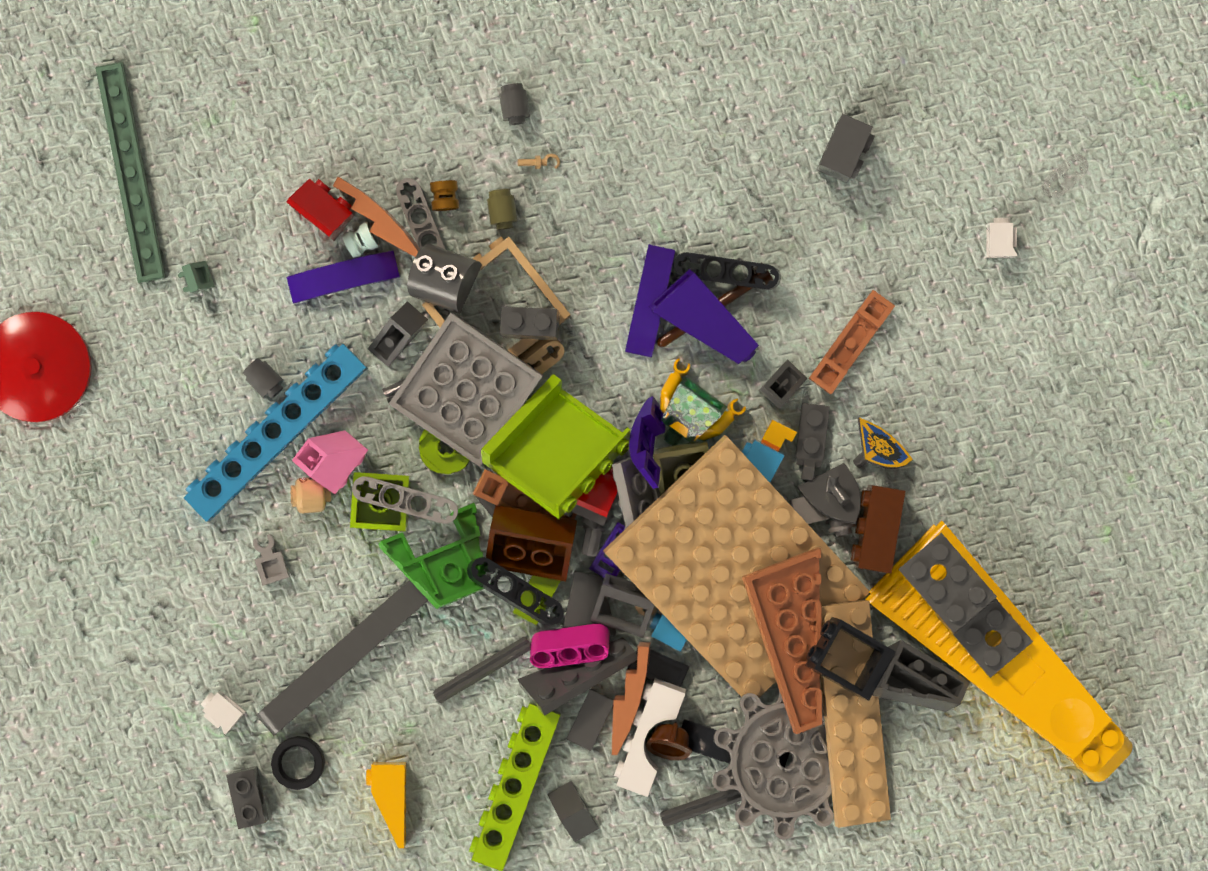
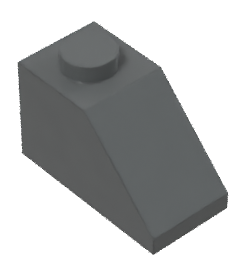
[368,301,428,367]

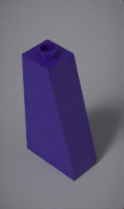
[648,269,759,364]

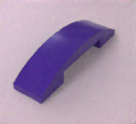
[625,244,675,358]
[286,250,400,304]
[629,396,667,489]

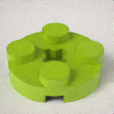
[419,429,470,474]

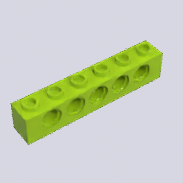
[469,702,561,871]

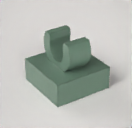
[178,261,215,293]

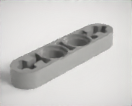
[396,178,445,249]
[352,476,458,524]

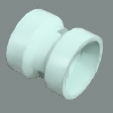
[342,222,380,258]

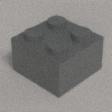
[816,113,875,183]

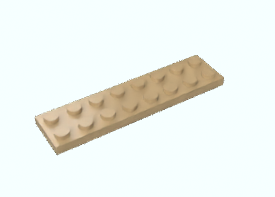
[820,600,891,828]

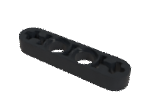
[674,252,781,290]
[467,557,564,626]

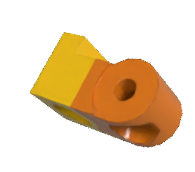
[761,420,797,451]

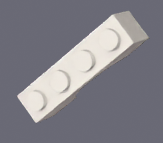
[614,678,686,797]

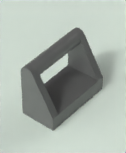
[590,573,654,638]

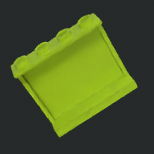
[481,374,630,519]

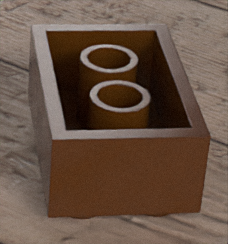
[850,485,906,574]
[486,505,577,582]

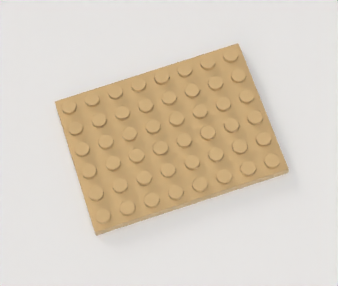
[603,435,869,698]

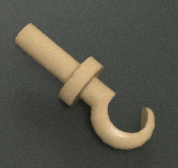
[517,154,560,169]

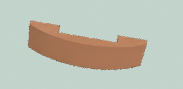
[808,290,895,395]
[473,469,577,520]

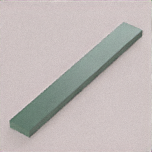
[95,62,166,284]

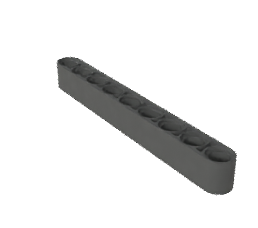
[256,580,428,736]

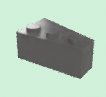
[872,640,970,712]

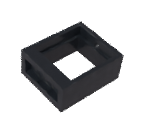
[805,617,896,701]

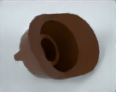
[646,721,692,761]

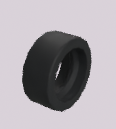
[271,736,325,790]

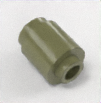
[487,189,518,230]

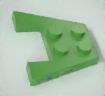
[378,503,486,609]

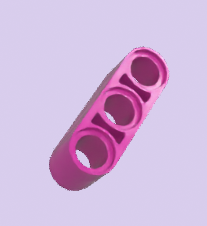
[530,624,610,668]

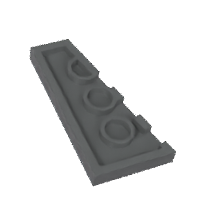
[517,638,637,716]

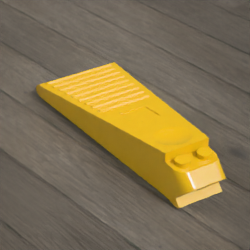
[865,520,1133,782]

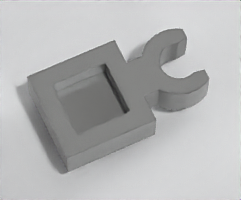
[253,534,290,586]

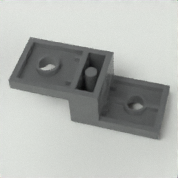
[899,533,1033,678]

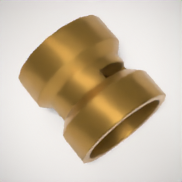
[430,180,459,211]

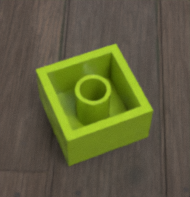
[350,472,411,531]

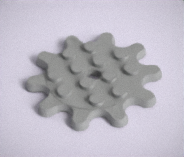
[712,690,834,840]

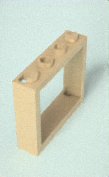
[422,236,571,357]

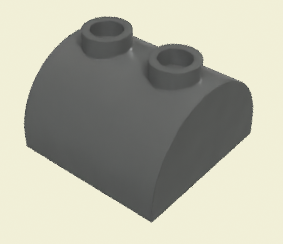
[407,243,482,314]

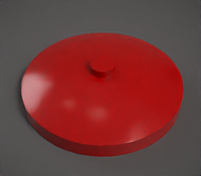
[0,312,92,422]

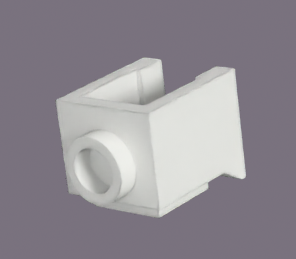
[986,218,1017,258]
[201,691,246,735]

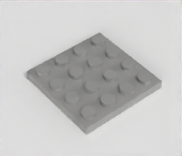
[389,312,543,467]

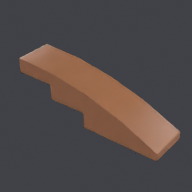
[333,177,420,257]
[612,642,651,755]

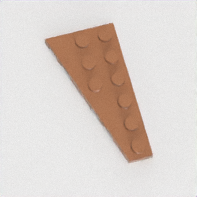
[742,548,822,734]

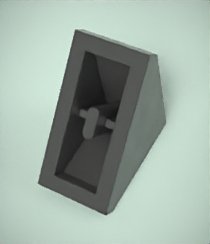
[758,359,807,409]
[547,780,599,842]

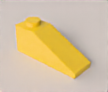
[366,762,406,848]

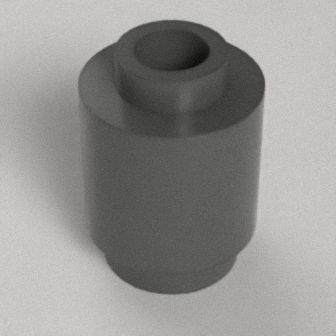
[499,83,530,125]
[243,358,284,399]

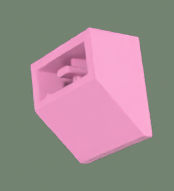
[292,430,368,494]

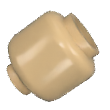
[290,477,331,514]

